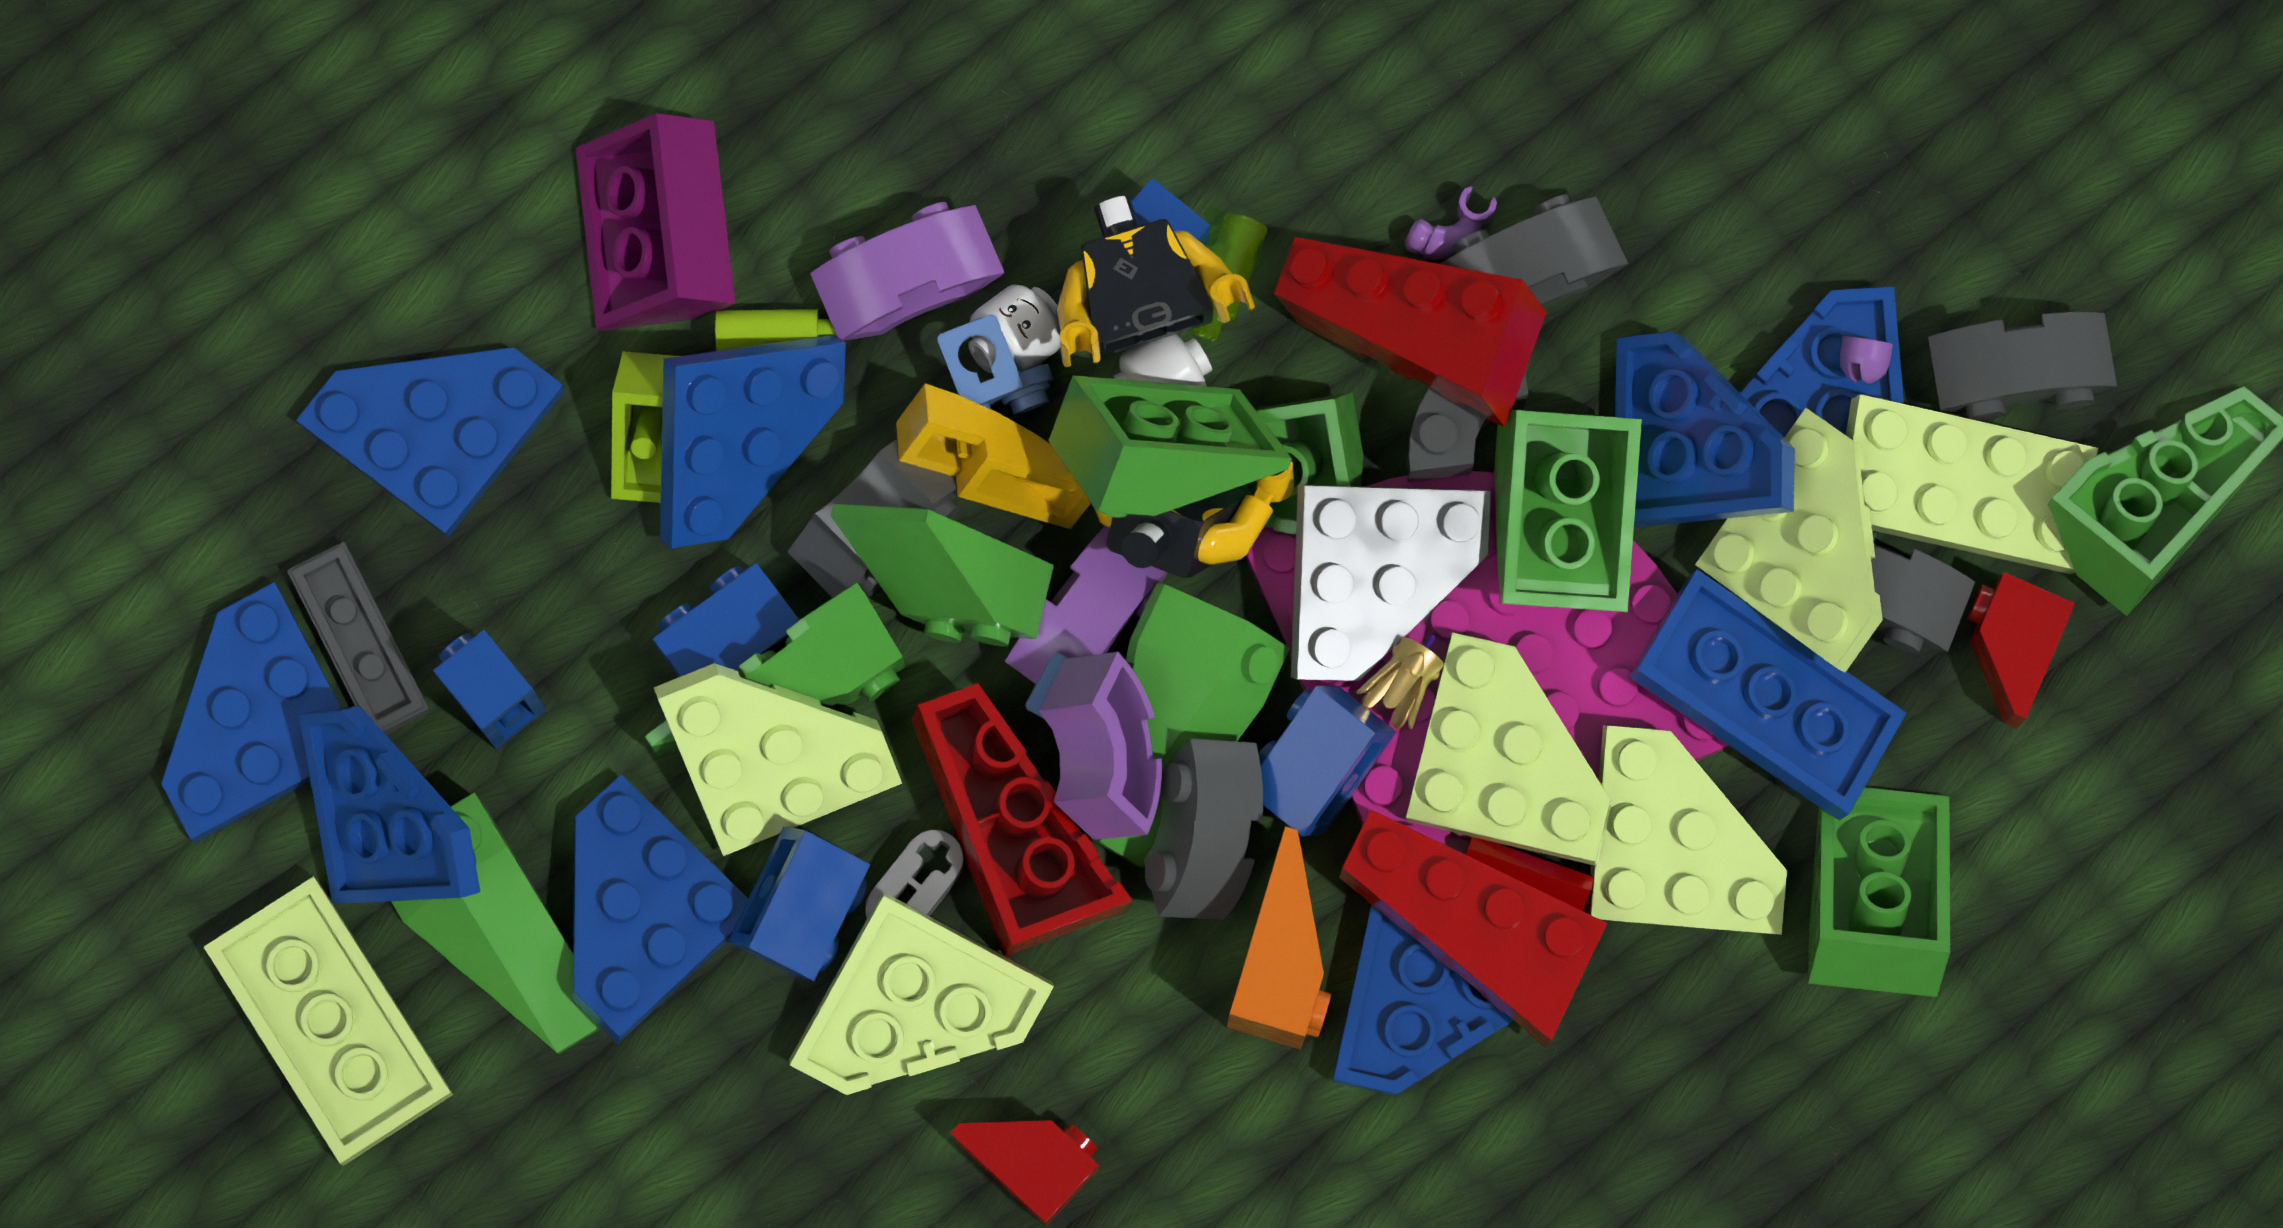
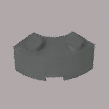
[1441,194,1628,307]
[1928,312,2117,421]
[1405,374,1528,482]
[788,440,960,598]
[1871,532,1975,654]
[1143,738,1263,920]

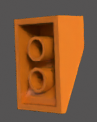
[1227,826,1331,1050]

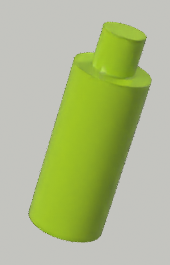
[715,309,837,351]

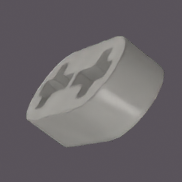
[865,830,964,918]

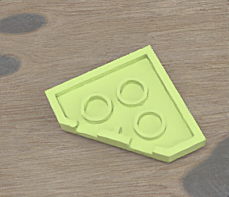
[1695,408,1883,673]
[1406,632,1611,866]
[654,663,902,856]
[1587,725,1787,935]
[789,891,1054,1095]

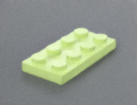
[1846,394,2098,574]
[204,876,454,1166]

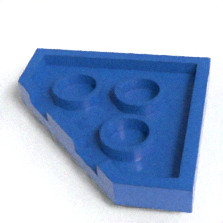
[1740,287,1904,438]
[1615,331,1795,528]
[660,335,846,548]
[296,348,566,538]
[161,582,342,843]
[299,706,480,904]
[572,774,748,1044]
[1332,904,1514,1096]

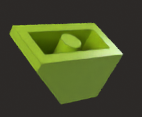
[611,351,679,503]

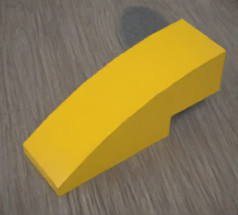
[896,383,1091,529]

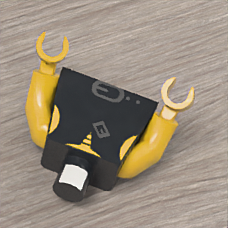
[1057,196,1255,367]
[1095,462,1294,578]

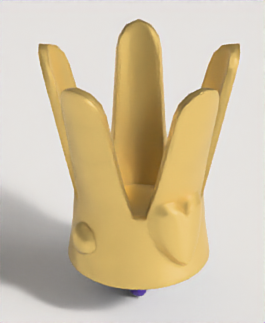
[1356,635,1444,730]

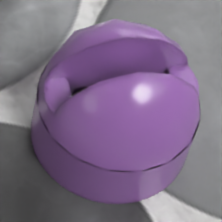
[1839,336,1893,384]

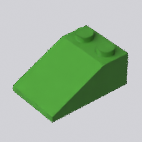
[1049,375,1292,518]
[1494,410,1642,612]
[831,504,1054,646]
[1808,787,1950,997]

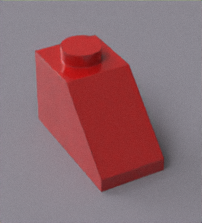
[1967,572,2075,729]
[950,1120,1099,1227]

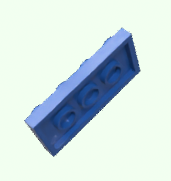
[1628,569,1907,820]

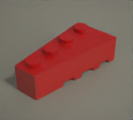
[1274,237,1547,427]
[911,683,1133,957]
[1339,810,1607,1048]

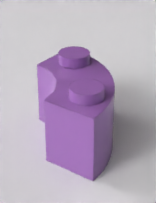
[810,202,1005,341]
[1005,526,1168,684]
[1039,652,1162,840]

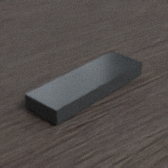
[287,542,431,735]

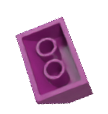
[576,113,735,330]

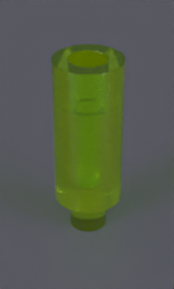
[1193,213,1268,341]

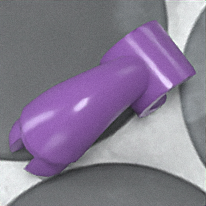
[1405,186,1497,261]

